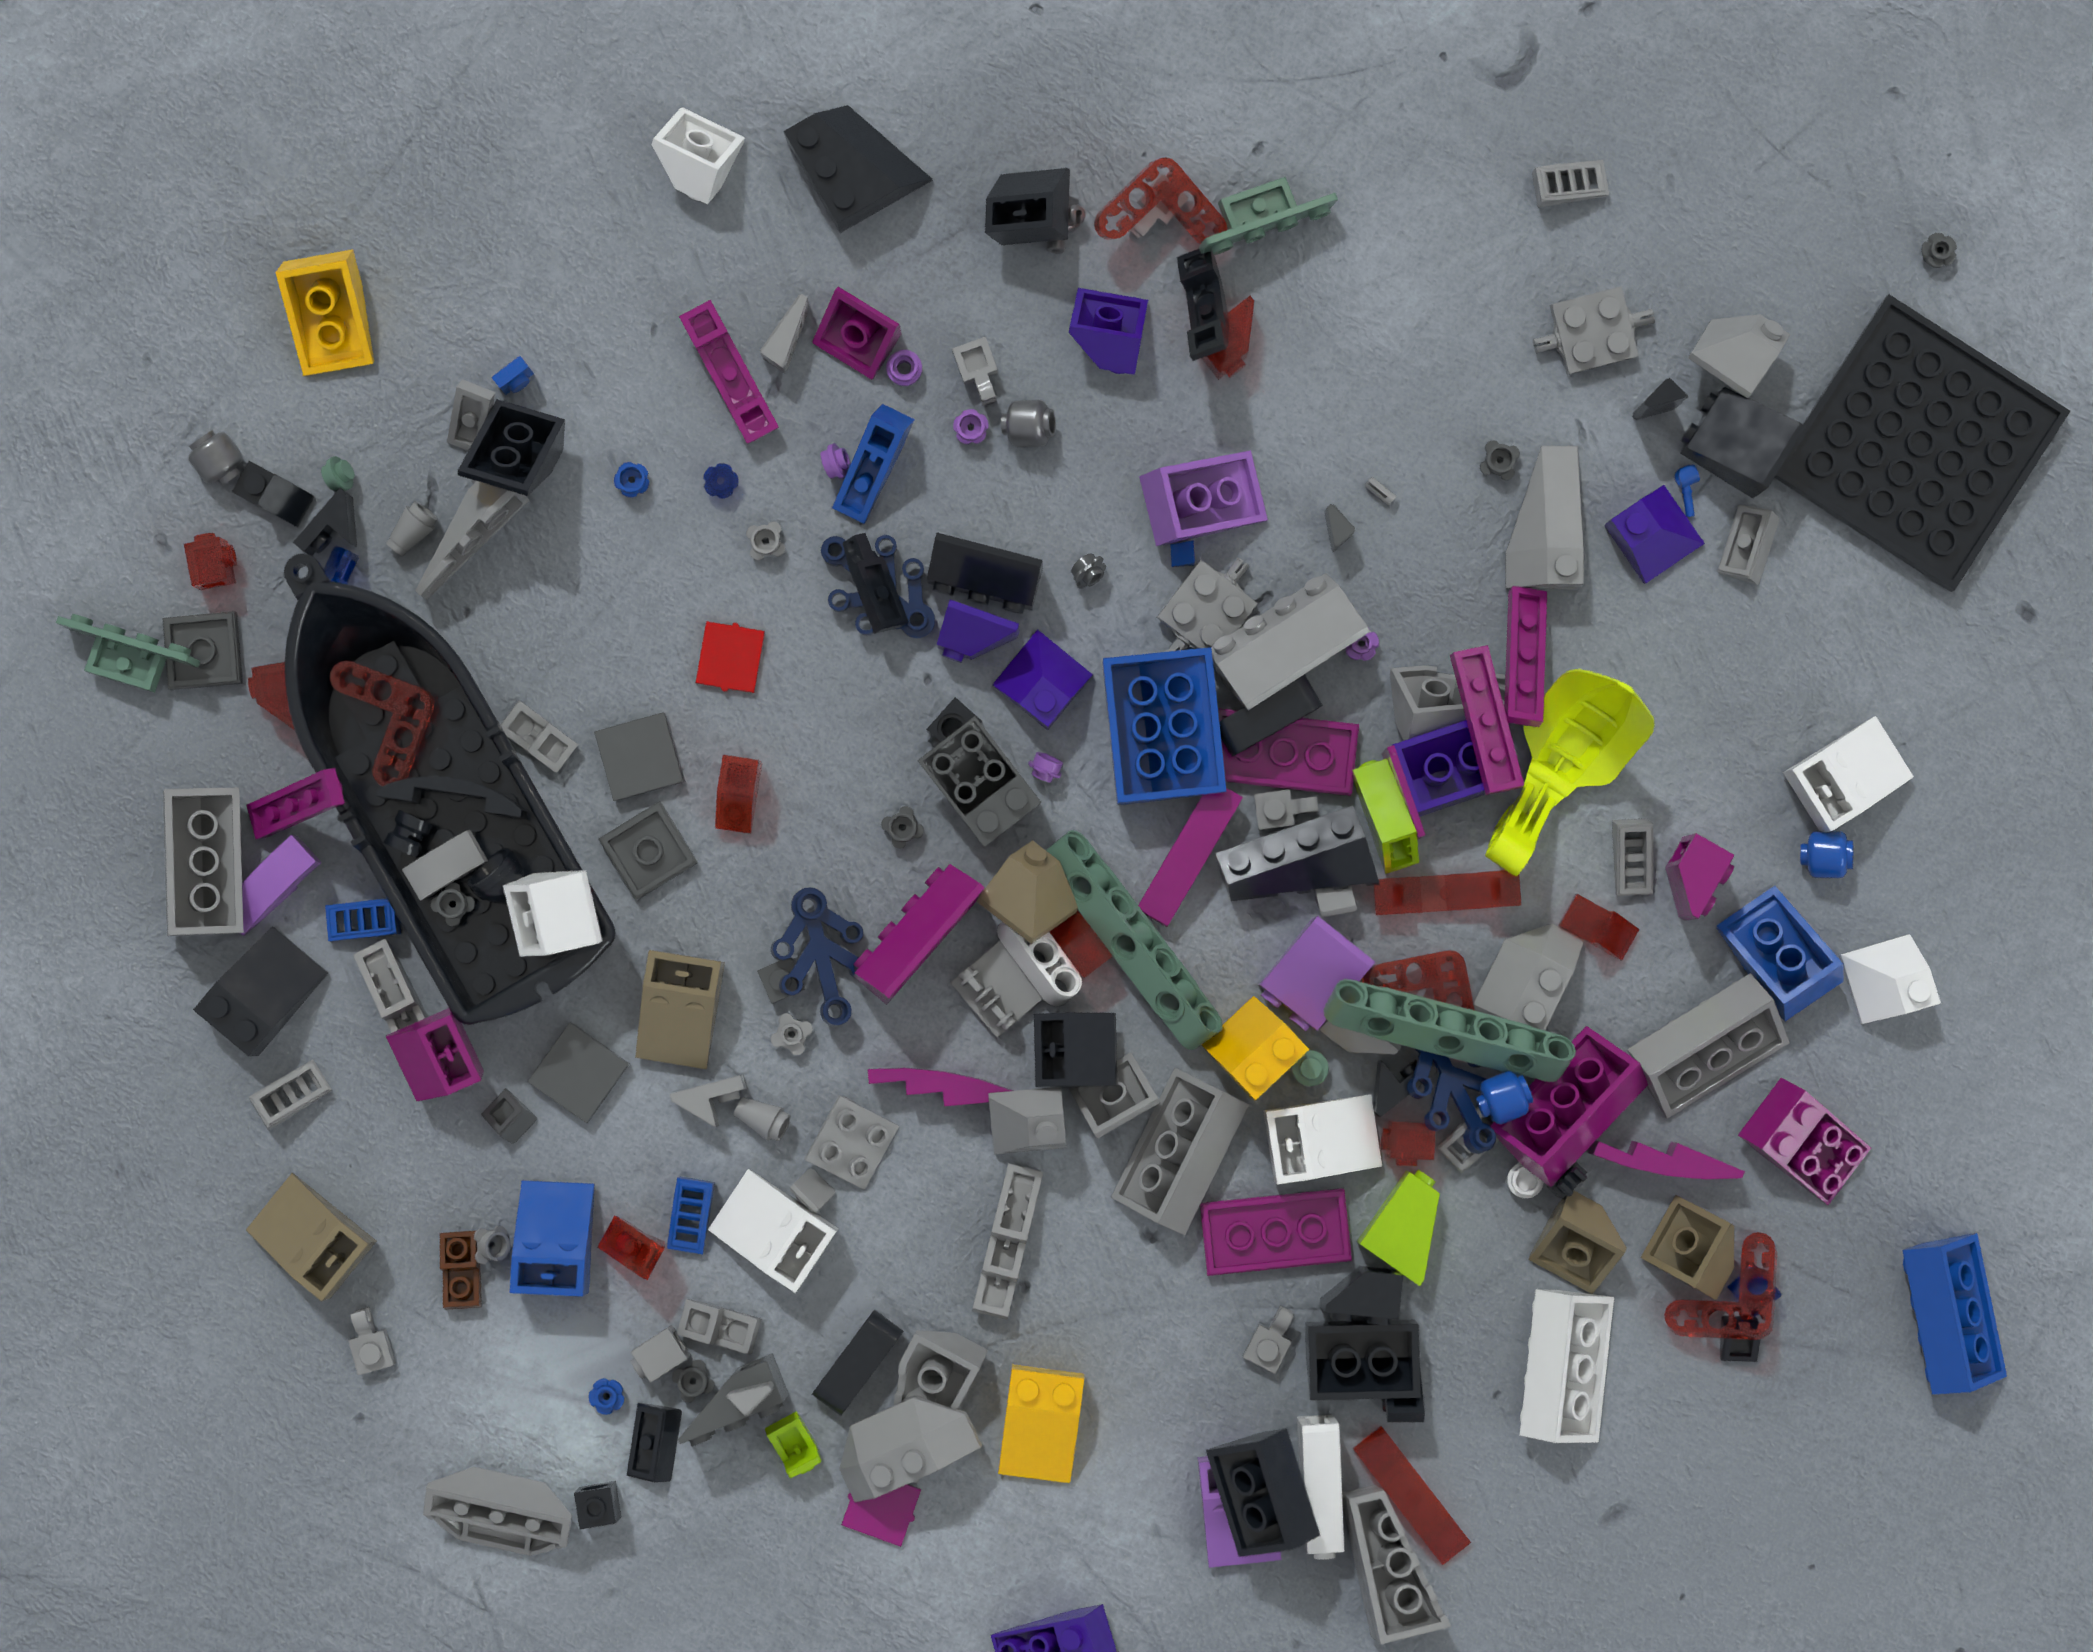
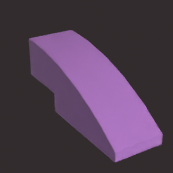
[241,835,322,936]

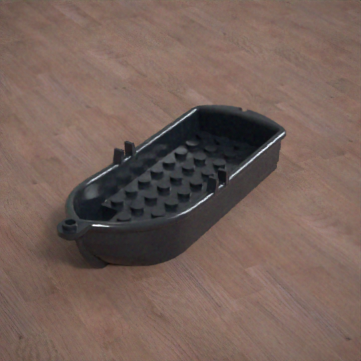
[284,554,616,1025]

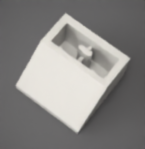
[503,870,602,956]

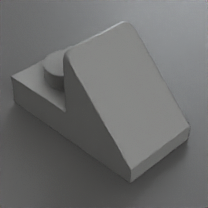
[447,379,496,450]
[670,1075,747,1127]

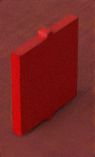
[695,621,765,693]

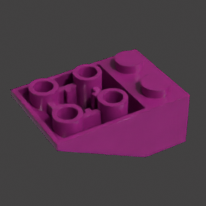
[1738,1078,1871,1205]

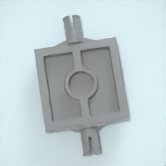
[1533,286,1655,375]
[1156,557,1258,652]

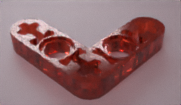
[1094,157,1227,244]
[330,661,434,786]
[1362,950,1475,1011]
[1664,1232,1777,1340]

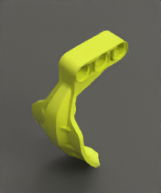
[1485,669,1655,877]

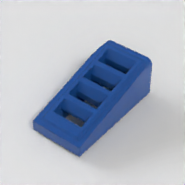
[325,899,402,941]
[667,1176,715,1254]

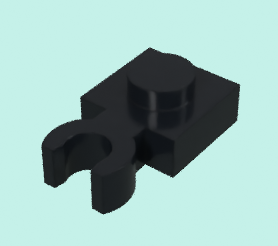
[1547,1162,1587,1199]

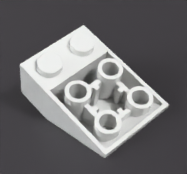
[1783,716,1914,833]
[1263,1094,1382,1185]
[708,1169,839,1293]

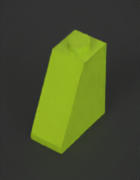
[1353,758,1419,874]
[1356,1170,1440,1286]

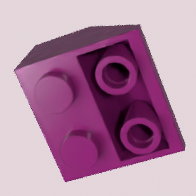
[1665,833,1735,921]
[386,1008,484,1102]

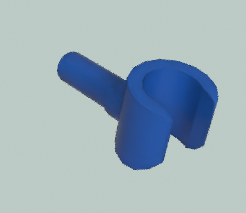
[1674,464,1700,517]

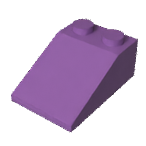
[1139,450,1268,546]

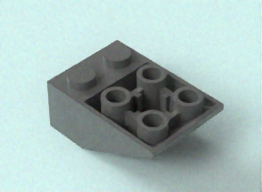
[917,716,1042,847]
[678,1353,789,1446]

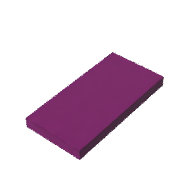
[1218,708,1359,796]
[1200,1188,1352,1276]

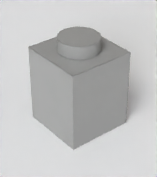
[631,1325,691,1383]

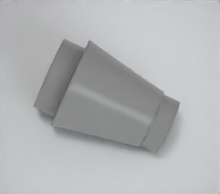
[386,501,438,556]
[734,1097,791,1141]

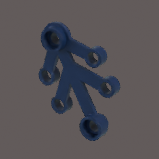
[821,535,935,639]
[771,887,863,1026]
[1407,1049,1496,1154]

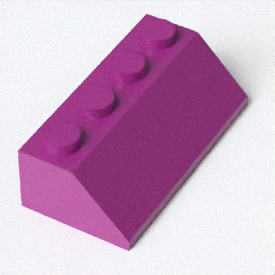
[853,864,985,1005]
[1490,1026,1648,1187]

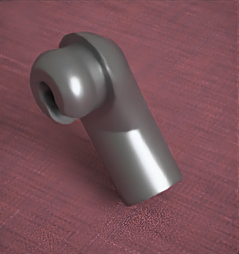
[1047,204,1086,253]

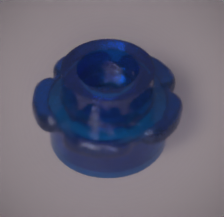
[703,463,739,499]

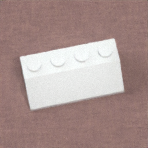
[1520,1289,1614,1443]

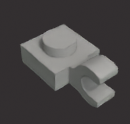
[1127,174,1189,239]
[952,337,998,406]
[1254,789,1319,830]
[1243,1305,1294,1374]
[348,1307,396,1375]

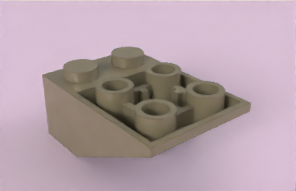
[635,950,725,1069]
[246,1173,377,1301]

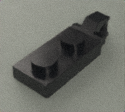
[843,533,908,634]

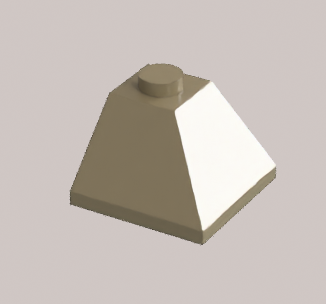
[977,840,1078,944]
[1528,1190,1626,1294]
[1641,1195,1734,1300]

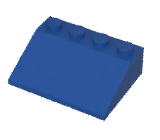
[1102,647,1227,805]

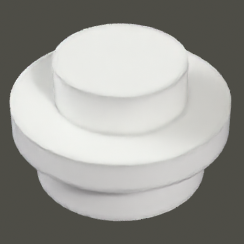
[1507,1163,1544,1198]

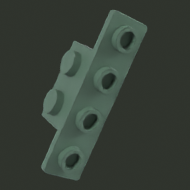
[1199,177,1338,255]
[56,614,200,693]

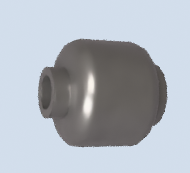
[1001,400,1056,447]
[188,430,243,485]

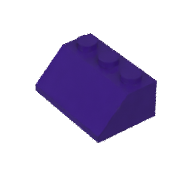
[1392,720,1486,817]

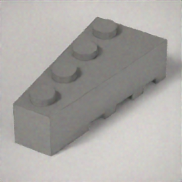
[1342,1485,1451,1644]

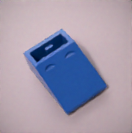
[510,1180,595,1297]

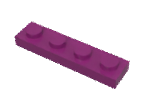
[1504,586,1547,727]
[1450,645,1524,795]
[246,768,344,840]

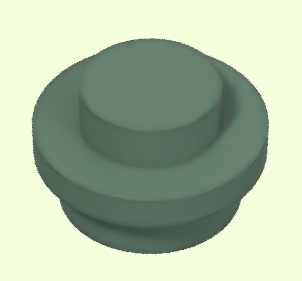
[321,456,355,492]
[1292,1050,1329,1086]

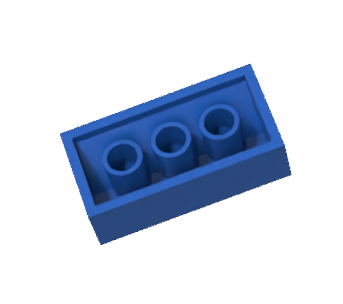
[1902,1233,2007,1395]

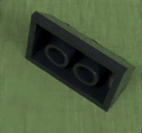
[927,532,1043,614]
[1305,1319,1421,1400]
[1206,1428,1320,1557]

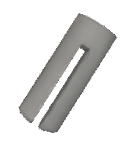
[1365,477,1397,506]

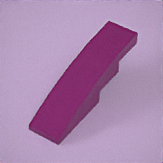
[1138,788,1243,927]
[868,1068,1014,1106]
[1588,1141,1745,1179]

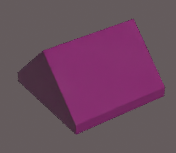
[812,286,902,380]

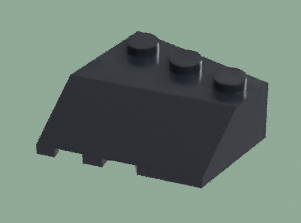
[784,105,932,233]

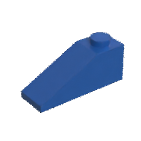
[832,404,915,524]

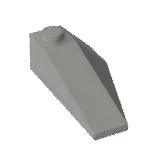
[1505,446,1584,589]
[415,480,530,600]
[894,1330,988,1483]

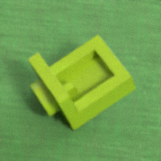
[765,1411,821,1478]

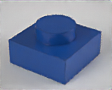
[492,356,534,395]

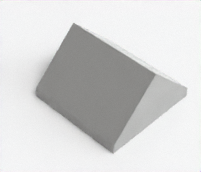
[1069,1052,1160,1139]

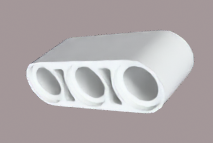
[997,921,1082,1006]

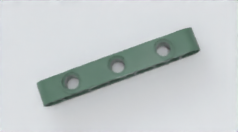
[1046,830,1223,1050]
[1323,979,1576,1082]

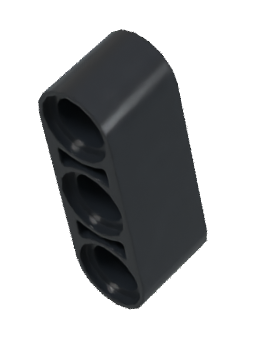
[1219,674,1323,757]
[811,1309,903,1416]

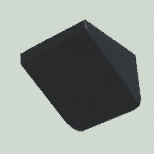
[1720,1315,1762,1362]

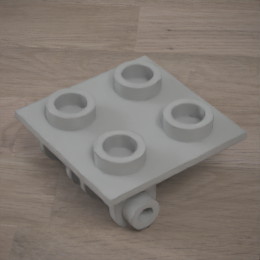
[950,941,1043,1037]
[804,1095,899,1190]

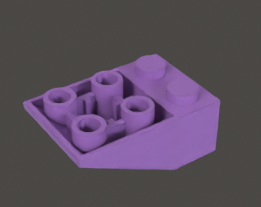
[1197,1456,1281,1568]

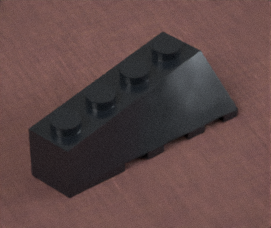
[1216,806,1380,901]

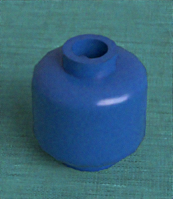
[1800,831,1854,878]
[1475,1071,1533,1124]

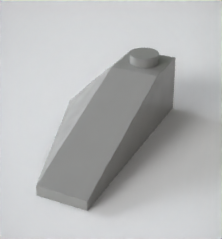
[1390,665,1546,741]

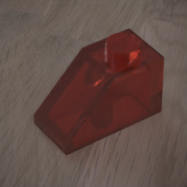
[1202,296,1254,380]
[248,662,295,730]
[1049,910,1113,979]

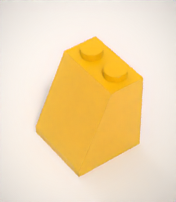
[1201,996,1309,1100]

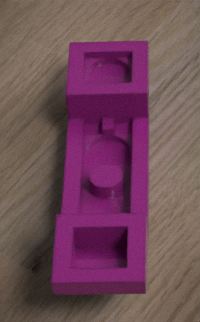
[679,299,779,444]

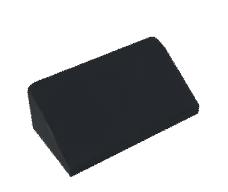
[1632,378,1688,420]
[627,1403,682,1483]

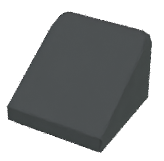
[1324,504,1355,552]
[481,1088,537,1144]

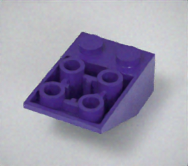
[990,1604,1117,1652]

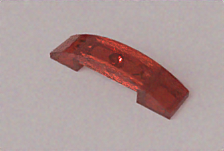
[1374,870,1522,916]
[1353,1426,1471,1565]

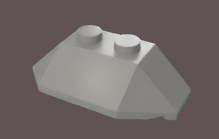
[1473,924,1584,1030]
[839,1396,982,1502]
[423,1467,572,1556]

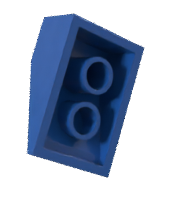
[1716,886,1844,1021]

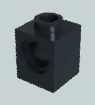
[926,697,983,747]
[574,1481,621,1530]

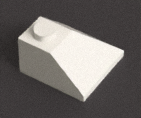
[651,107,745,204]
[1839,934,1941,1024]

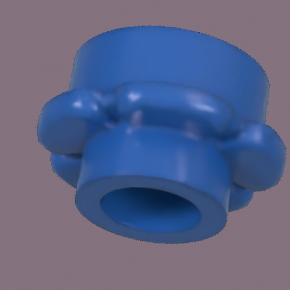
[614,462,649,497]
[588,1378,625,1415]

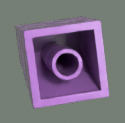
[1259,916,1375,1031]

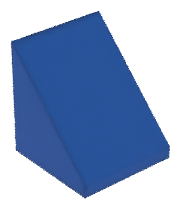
[1170,540,1195,567]

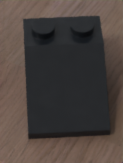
[458,399,565,496]
[193,926,329,1057]

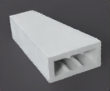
[1297,1414,1344,1559]

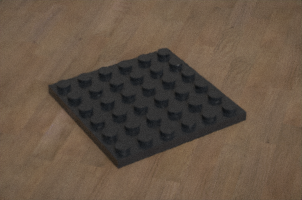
[1774,294,2070,592]

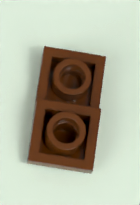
[440,1231,482,1310]

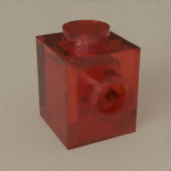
[184,533,237,590]
[1381,1120,1435,1166]

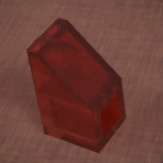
[715,755,762,834]

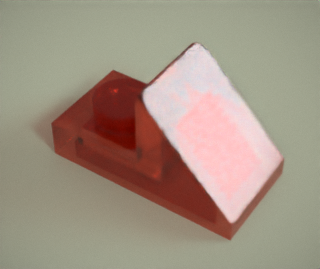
[1558,894,1639,961]
[597,1215,665,1280]

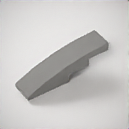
[353,938,428,1033]
[972,1163,1043,1320]

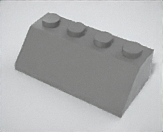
[1211,573,1370,710]
[163,788,243,936]
[1627,973,1790,1119]
[1111,1068,1249,1235]

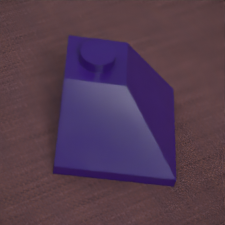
[1069,288,1148,375]
[1604,485,1705,584]
[937,599,1020,663]
[992,629,1093,731]

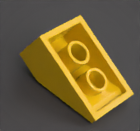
[275,249,374,376]
[998,1364,1084,1483]

